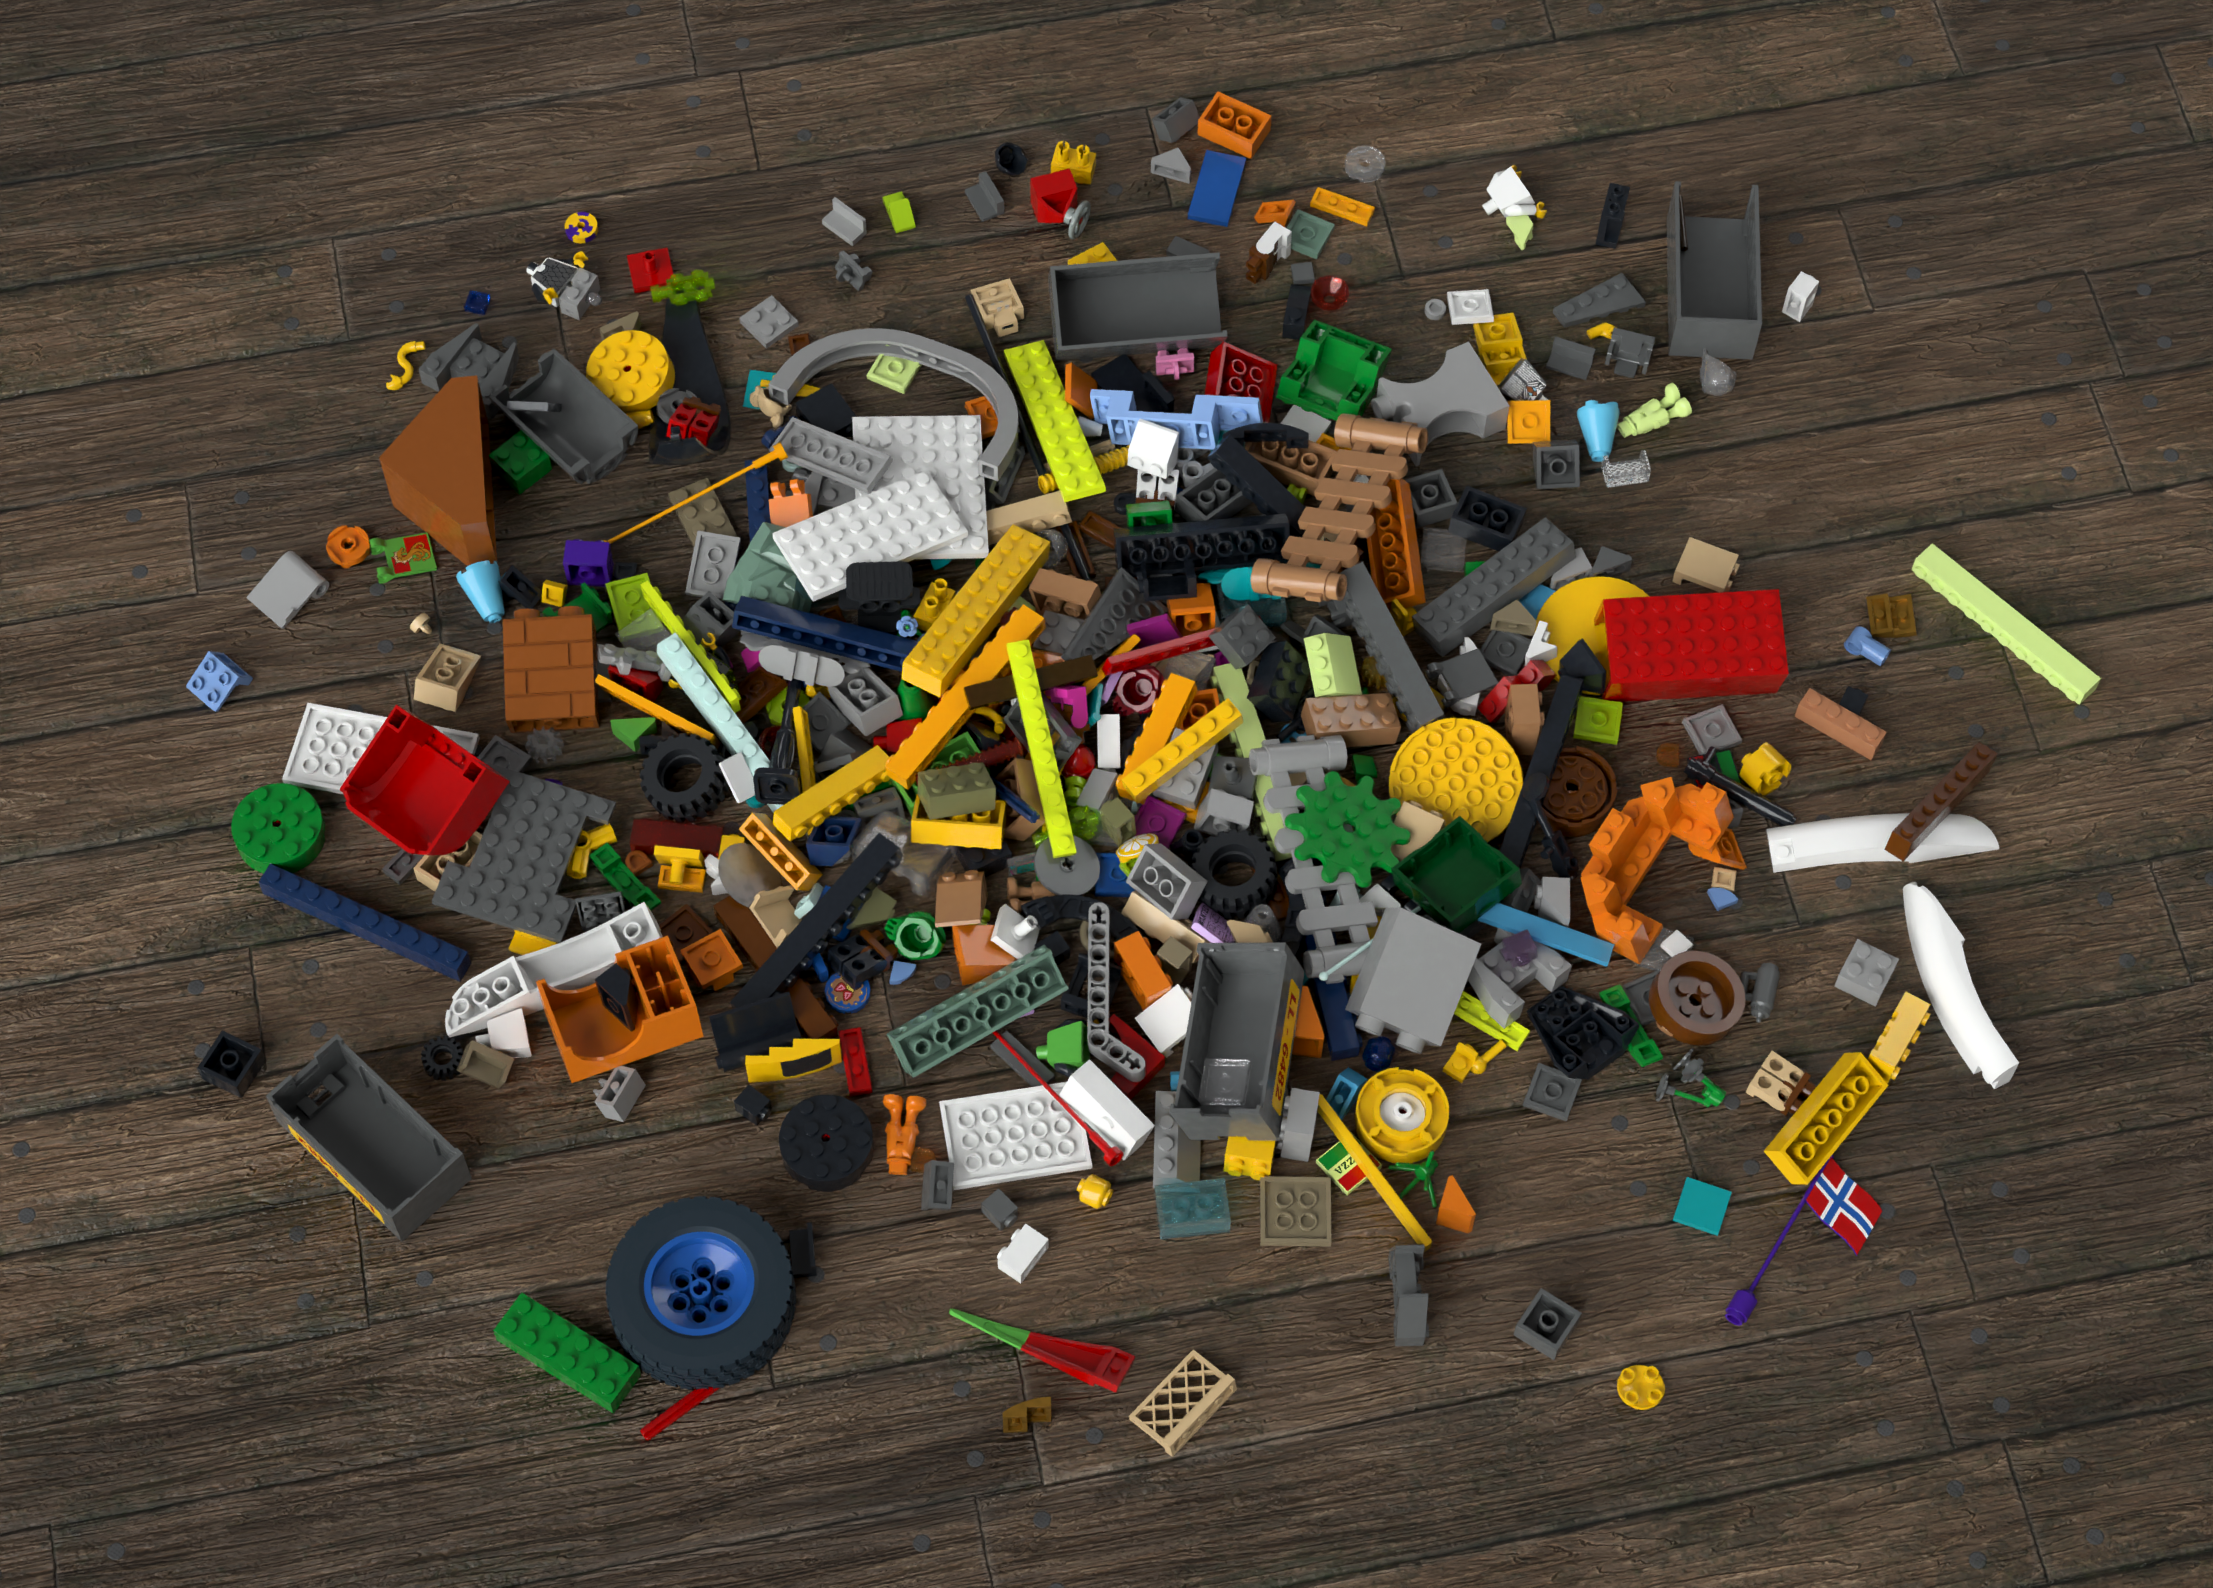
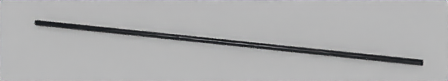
[965,294,1149,724]

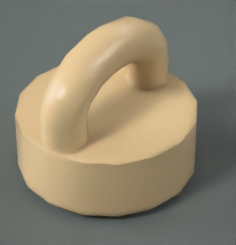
[410,612,432,634]

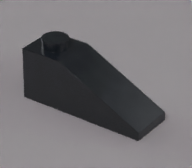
[1282,284,1312,340]

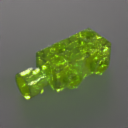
[650,270,715,306]
[1032,805,1099,849]

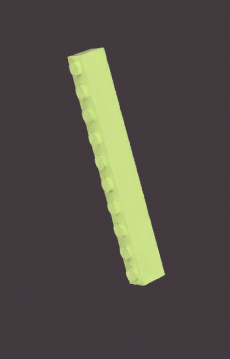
[1912,543,2101,705]
[1210,663,1292,861]

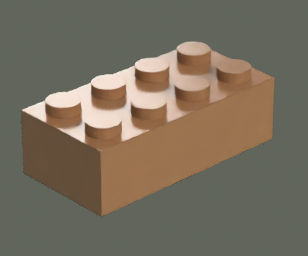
[1245,422,1337,497]
[1301,693,1401,747]

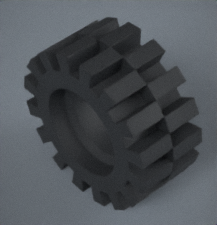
[421,1036,463,1081]

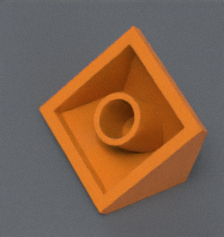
[1436,1175,1476,1233]

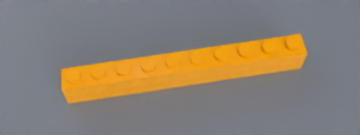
[885,604,1046,790]

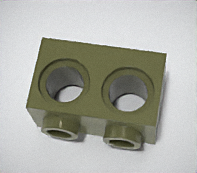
[1100,797,1136,847]

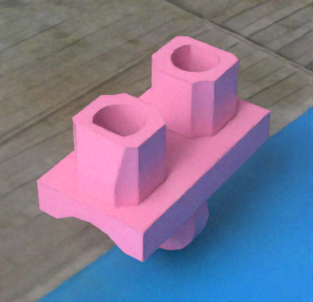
[1156,348,1194,380]

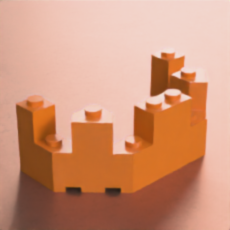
[1580,777,1734,965]

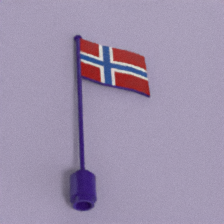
[1725,1154,1882,1326]

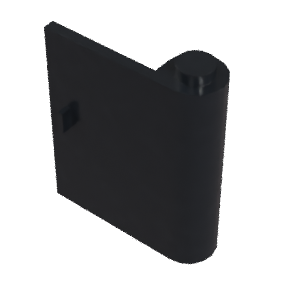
[709,992,802,1073]

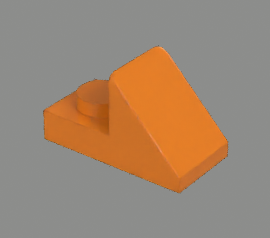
[1254,199,1296,228]

